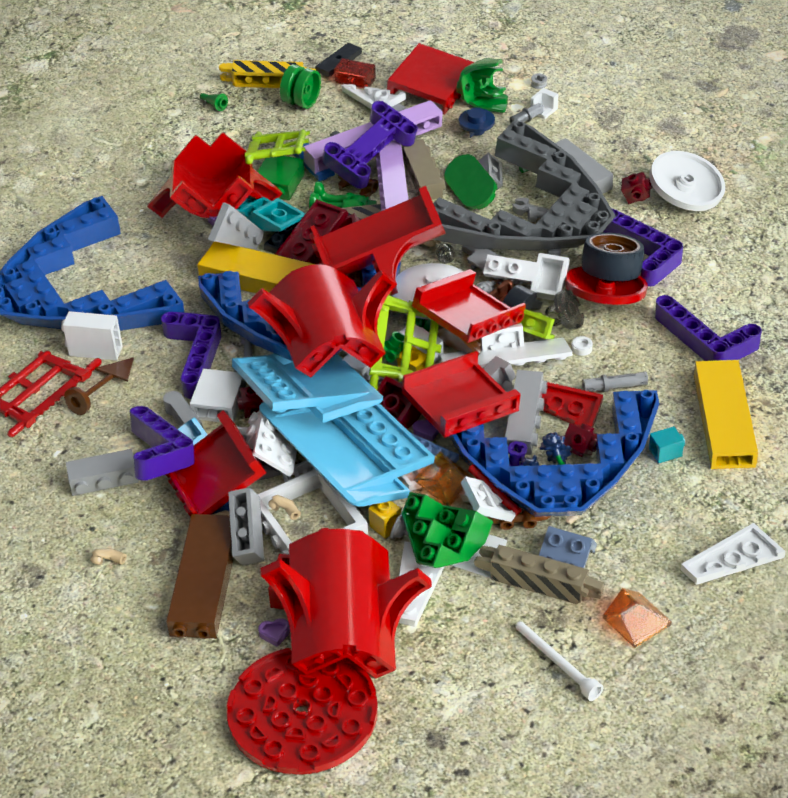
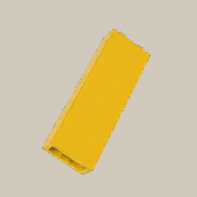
[197,241,315,293]
[694,360,758,469]

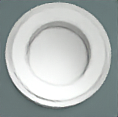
[571,336,593,356]

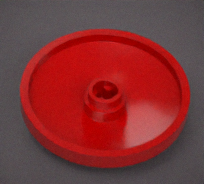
[565,266,648,305]

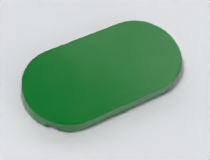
[444,154,497,210]

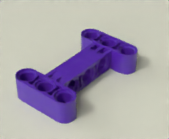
[322,101,418,189]

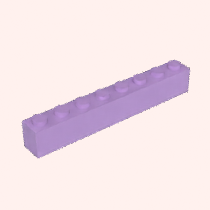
[304,100,442,174]
[376,141,408,211]

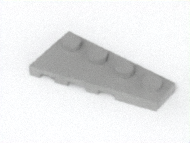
[208,203,264,250]

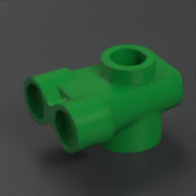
[384,331,405,362]

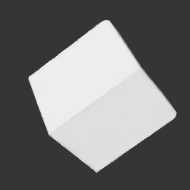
[530,88,558,119]

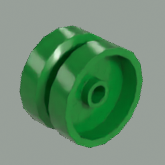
[280,64,321,109]

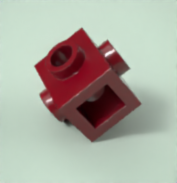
[621,172,653,204]
[237,386,263,418]
[563,423,597,457]

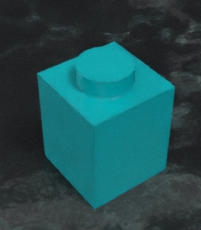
[649,426,685,464]

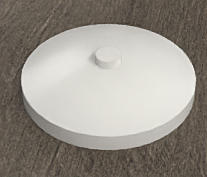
[649,151,725,211]
[392,263,463,319]

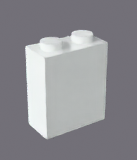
[61,311,123,360]
[190,369,246,422]

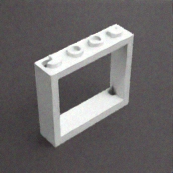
[257,470,368,554]

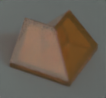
[413,451,475,506]
[603,588,672,648]

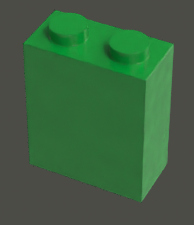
[257,156,305,201]

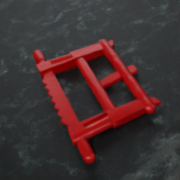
[0,351,102,438]

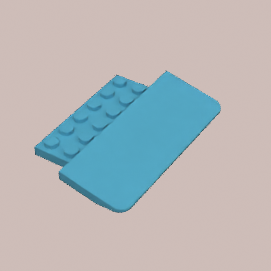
[232,353,383,423]
[259,402,435,506]

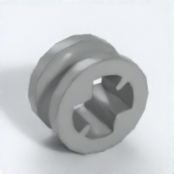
[531,73,547,89]

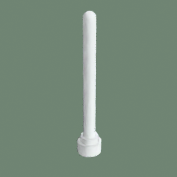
[515,622,603,701]

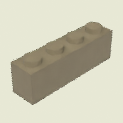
[402,139,445,200]

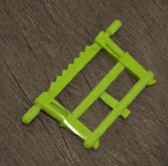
[245,129,310,165]
[369,292,442,390]

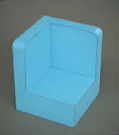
[178,417,208,445]

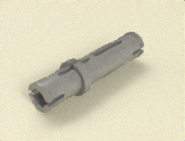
[582,371,648,392]

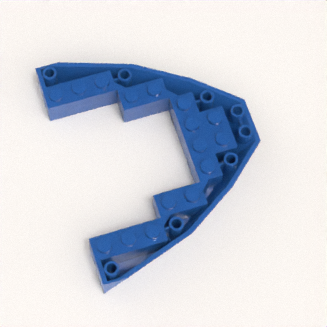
[0,196,185,331]
[198,261,401,361]
[449,390,659,517]

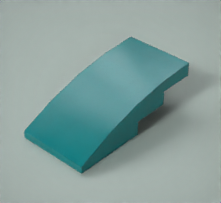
[236,195,306,231]

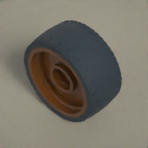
[582,233,644,281]

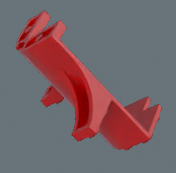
[147,132,282,218]
[309,186,446,296]
[247,264,397,377]
[260,528,432,679]

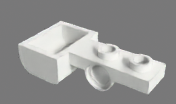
[483,253,570,301]

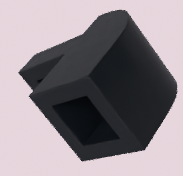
[503,285,543,310]

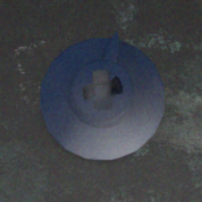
[458,107,495,138]

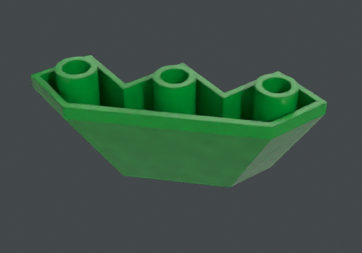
[402,492,493,568]

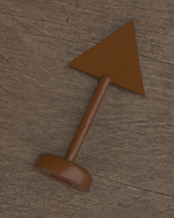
[64,357,134,415]

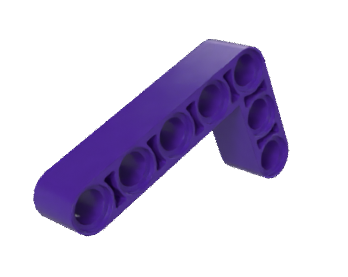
[603,208,683,287]
[655,295,762,361]
[161,312,222,399]
[130,406,195,480]

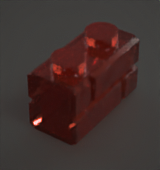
[335,58,376,88]

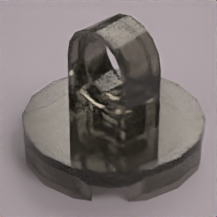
[544,290,584,331]

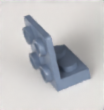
[539,526,597,568]

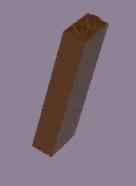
[166,514,234,639]

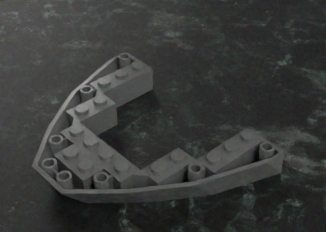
[433,119,616,251]

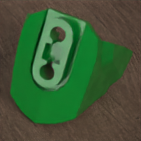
[456,58,508,113]

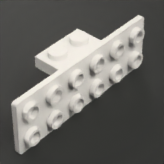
[440,323,572,368]
[245,401,297,476]

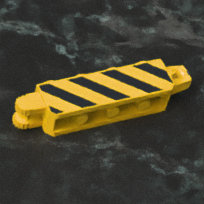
[219,60,316,88]

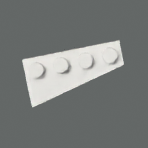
[681,523,785,585]
[399,541,445,627]

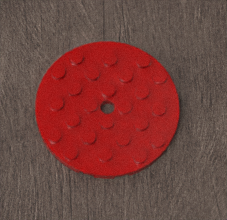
[227,648,378,775]

